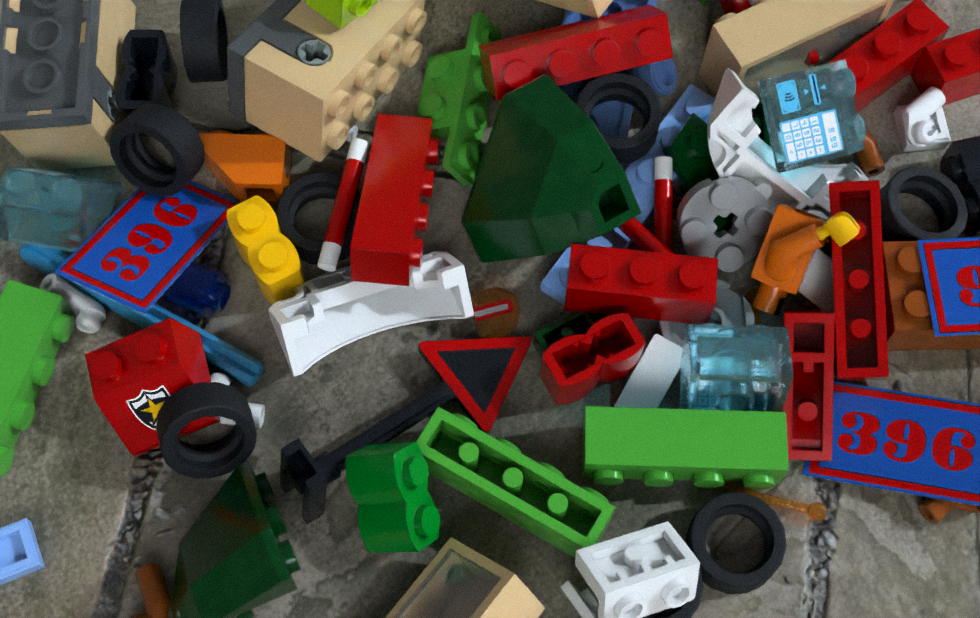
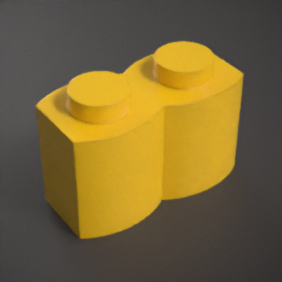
[227,195,306,305]

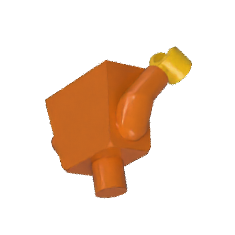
[750,204,861,316]

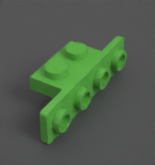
[416,12,502,186]

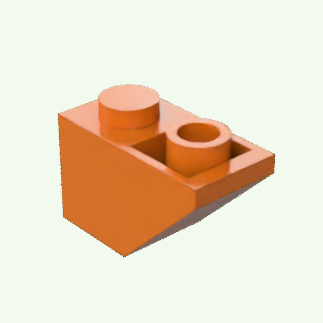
[198,130,292,205]

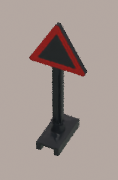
[280,336,532,525]

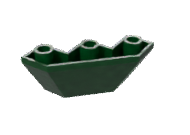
[461,74,642,263]
[171,461,301,618]

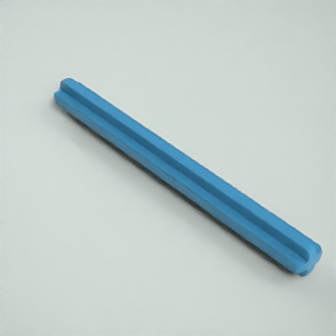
[19,237,264,387]

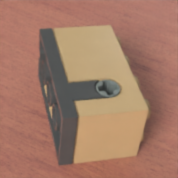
[0,0,136,170]
[227,0,427,162]

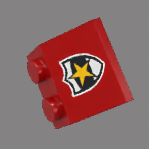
[85,318,221,456]

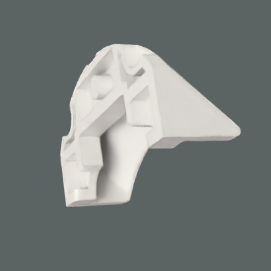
[707,68,869,220]
[268,251,474,377]

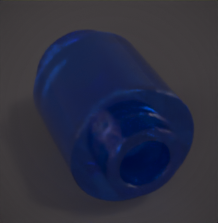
[162,261,231,318]

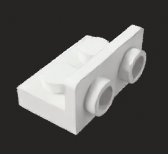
[575,521,700,618]

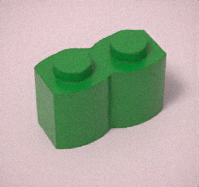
[345,441,440,553]

